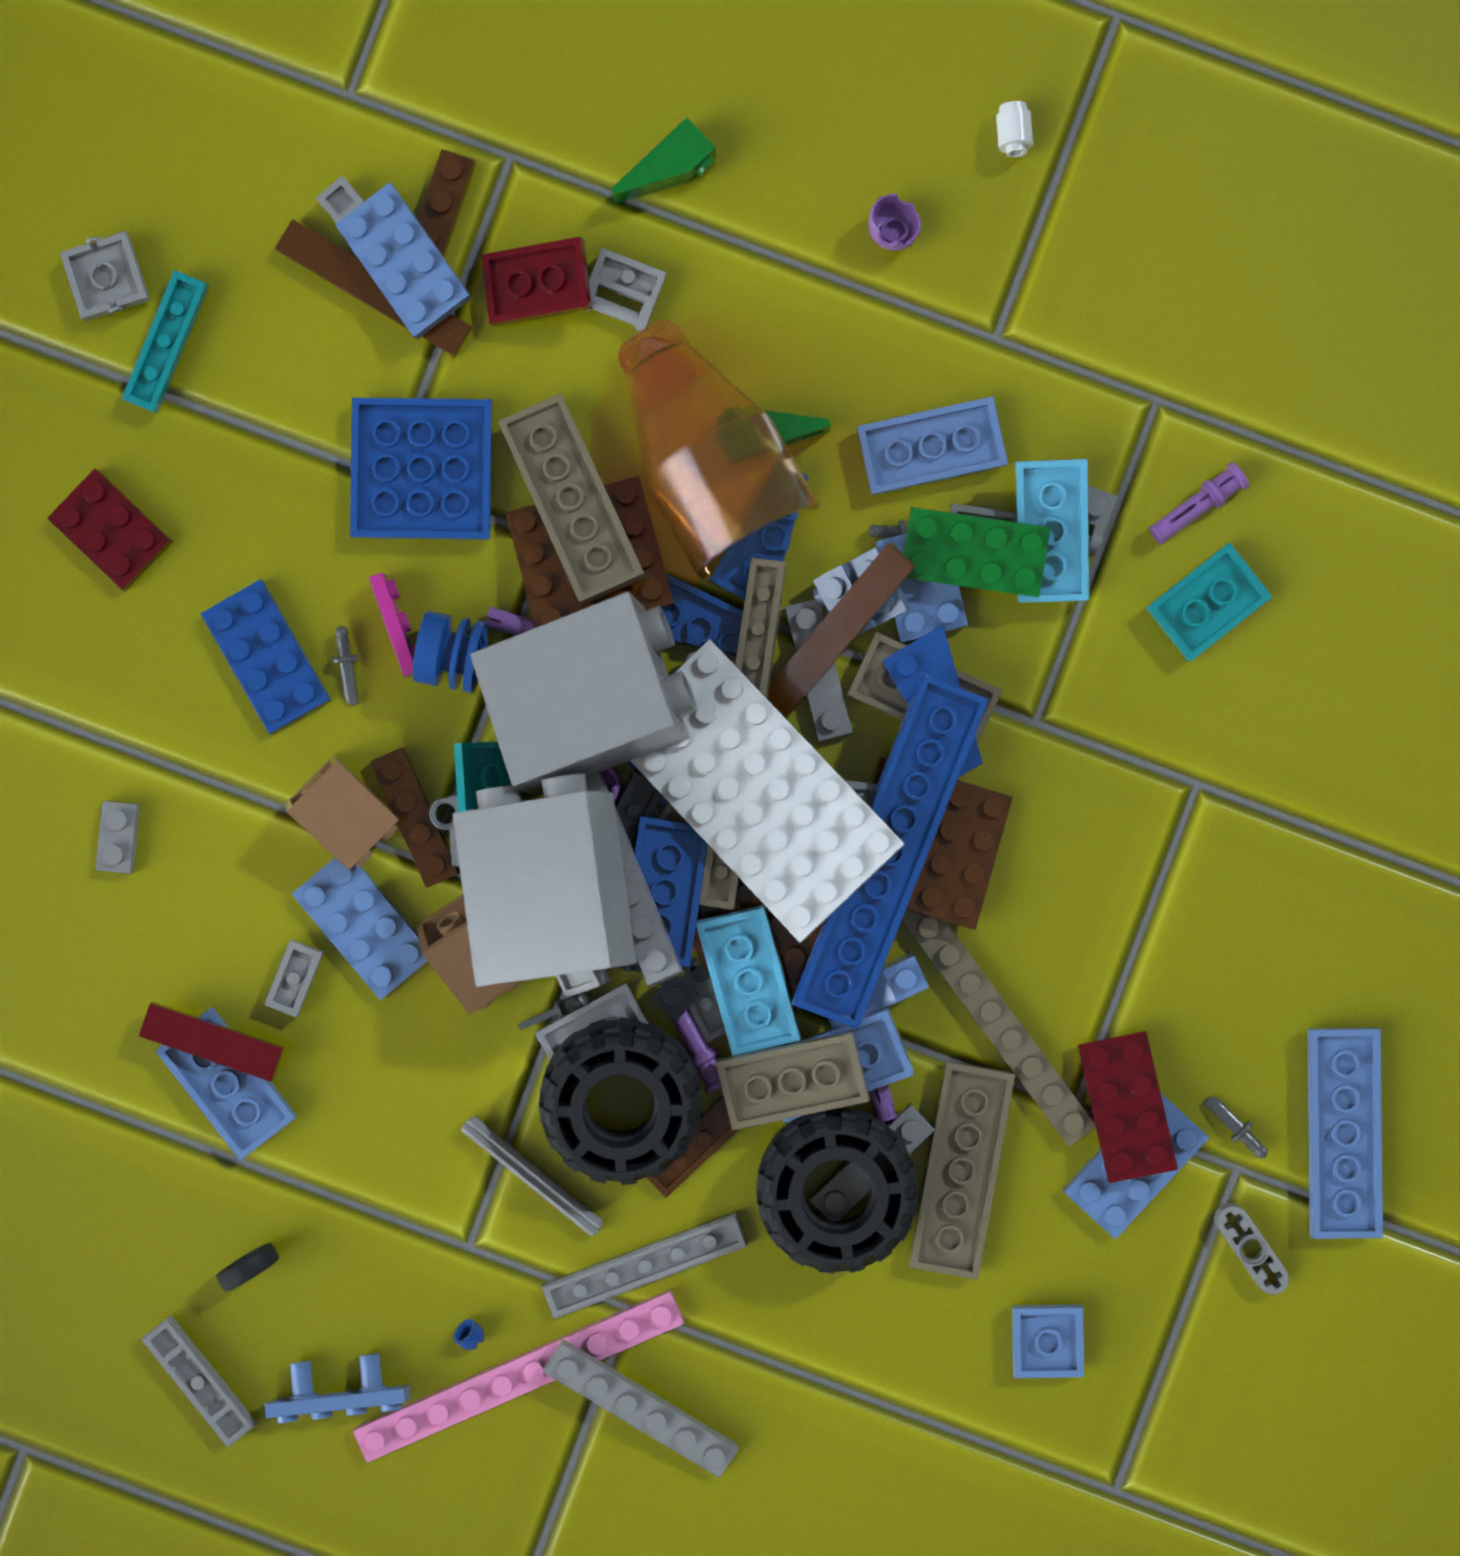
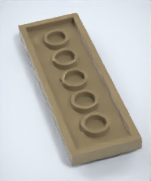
[498,394,646,606]
[909,1060,1015,1280]

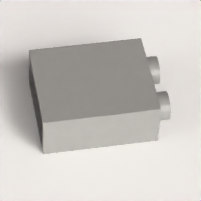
[470,592,697,797]
[452,774,637,987]

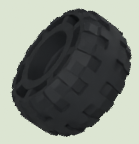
[539,1017,702,1185]
[756,1107,919,1274]

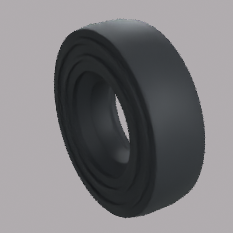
[216,1243,279,1291]

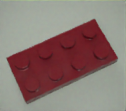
[1078,1031,1178,1183]

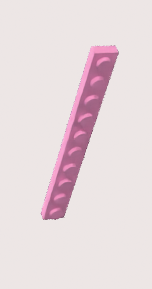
[353,1289,684,1463]

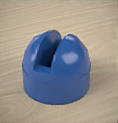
[453,1319,484,1351]

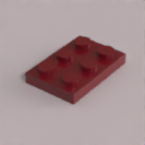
[481,237,592,326]
[47,468,173,591]

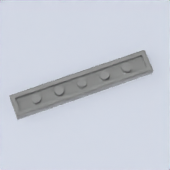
[542,1211,748,1319]

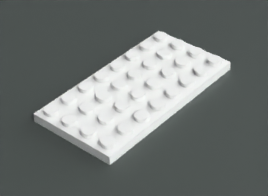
[630,639,905,943]

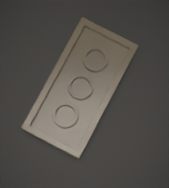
[847,632,1003,744]
[715,1031,870,1130]

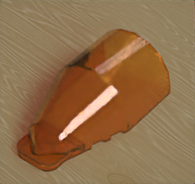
[618,320,820,578]

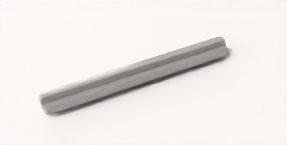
[462,1116,603,1236]

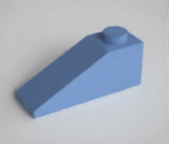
[828,952,929,1028]

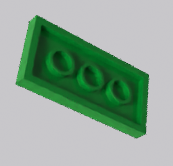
[903,507,1051,597]

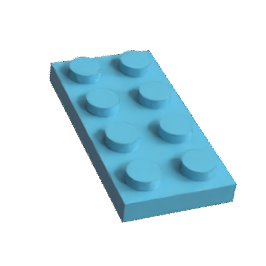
[1015,459,1089,603]
[696,904,801,1056]

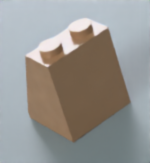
[285,755,399,870]
[416,894,523,1015]

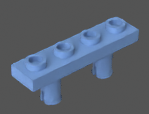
[265,1353,411,1423]

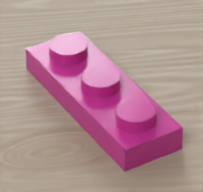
[369,572,416,678]

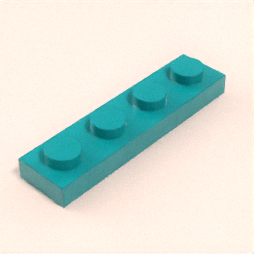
[121,270,210,414]

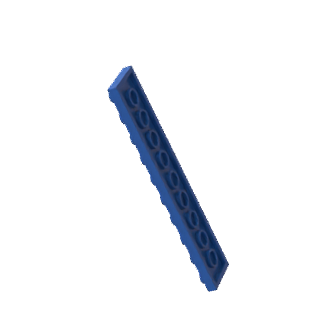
[791,673,989,1029]

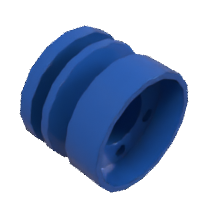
[412,611,489,693]

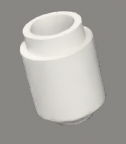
[996,101,1033,158]

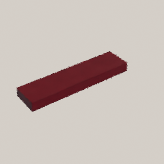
[139,1002,285,1082]

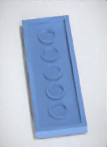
[1307,1028,1383,1239]

